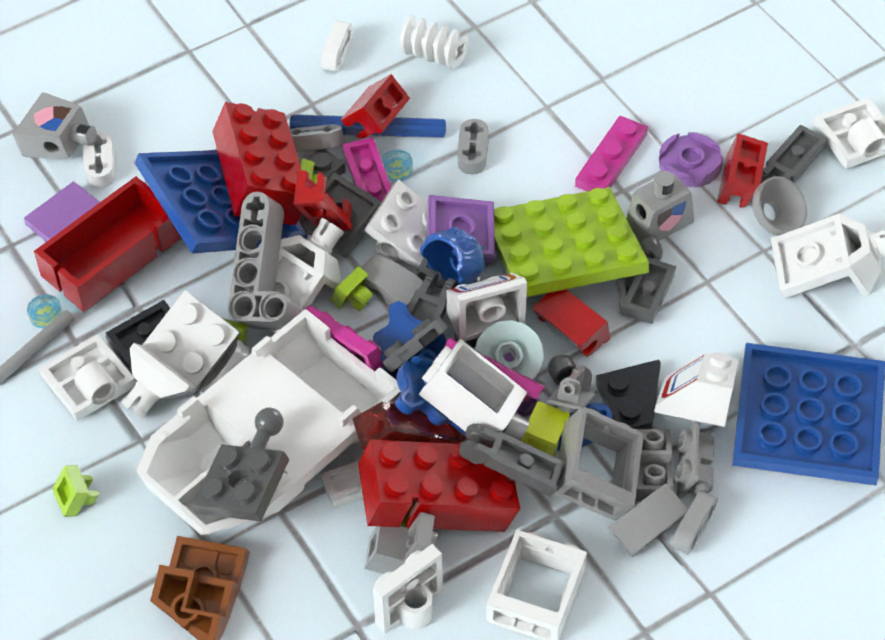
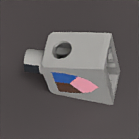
[13,92,97,159]
[626,171,694,242]

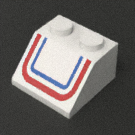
[446,273,527,341]
[654,352,739,427]

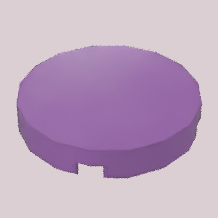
[659,132,723,187]

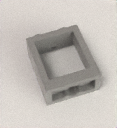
[553,406,644,521]

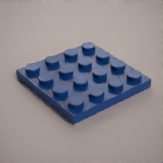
[134,150,308,253]
[732,343,885,486]

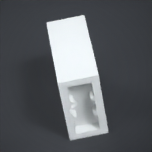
[419,339,527,432]
[486,530,587,640]

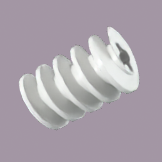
[400,15,469,69]

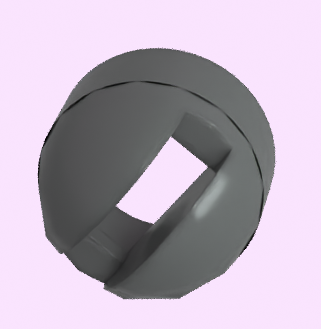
[639,236,663,261]
[548,354,577,385]

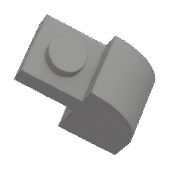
[365,512,437,574]

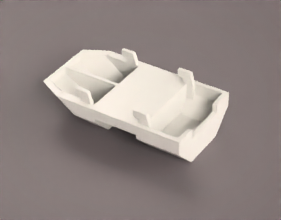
[136,309,401,535]

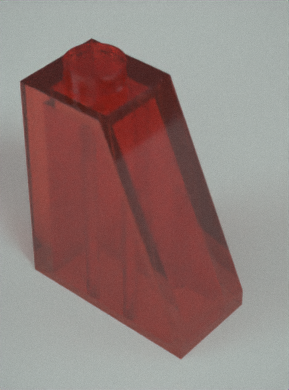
[352,401,464,450]

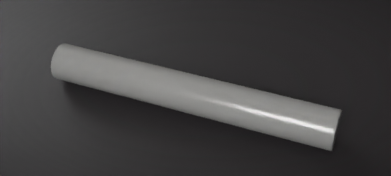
[0,310,75,384]

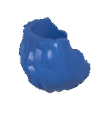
[420,227,485,286]

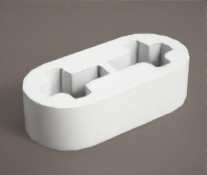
[321,20,353,72]
[83,132,115,188]

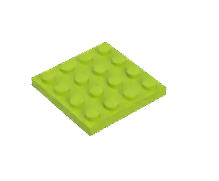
[494,187,649,297]

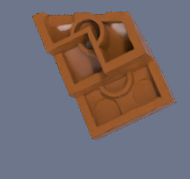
[150,536,250,640]

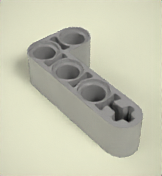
[228,191,302,330]

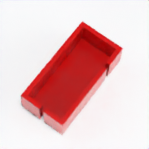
[212,102,302,226]
[34,176,182,313]
[358,439,521,532]

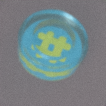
[381,150,413,181]
[27,294,63,329]

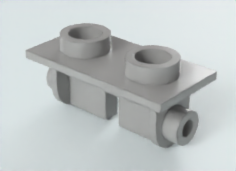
[548,365,598,413]
[675,421,714,497]

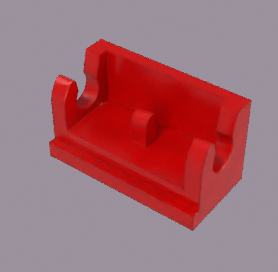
[341,74,410,138]
[717,133,768,208]
[293,170,353,231]
[532,289,610,357]

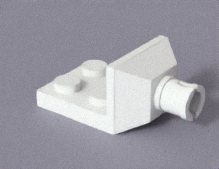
[771,213,885,298]
[247,218,344,333]
[122,290,241,419]

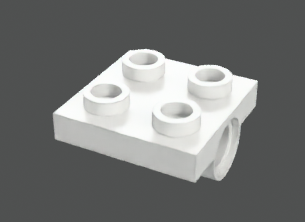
[813,97,885,169]
[364,180,427,270]
[39,334,136,421]
[373,544,443,633]

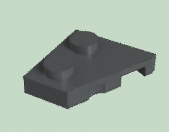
[616,257,676,324]
[382,316,448,374]

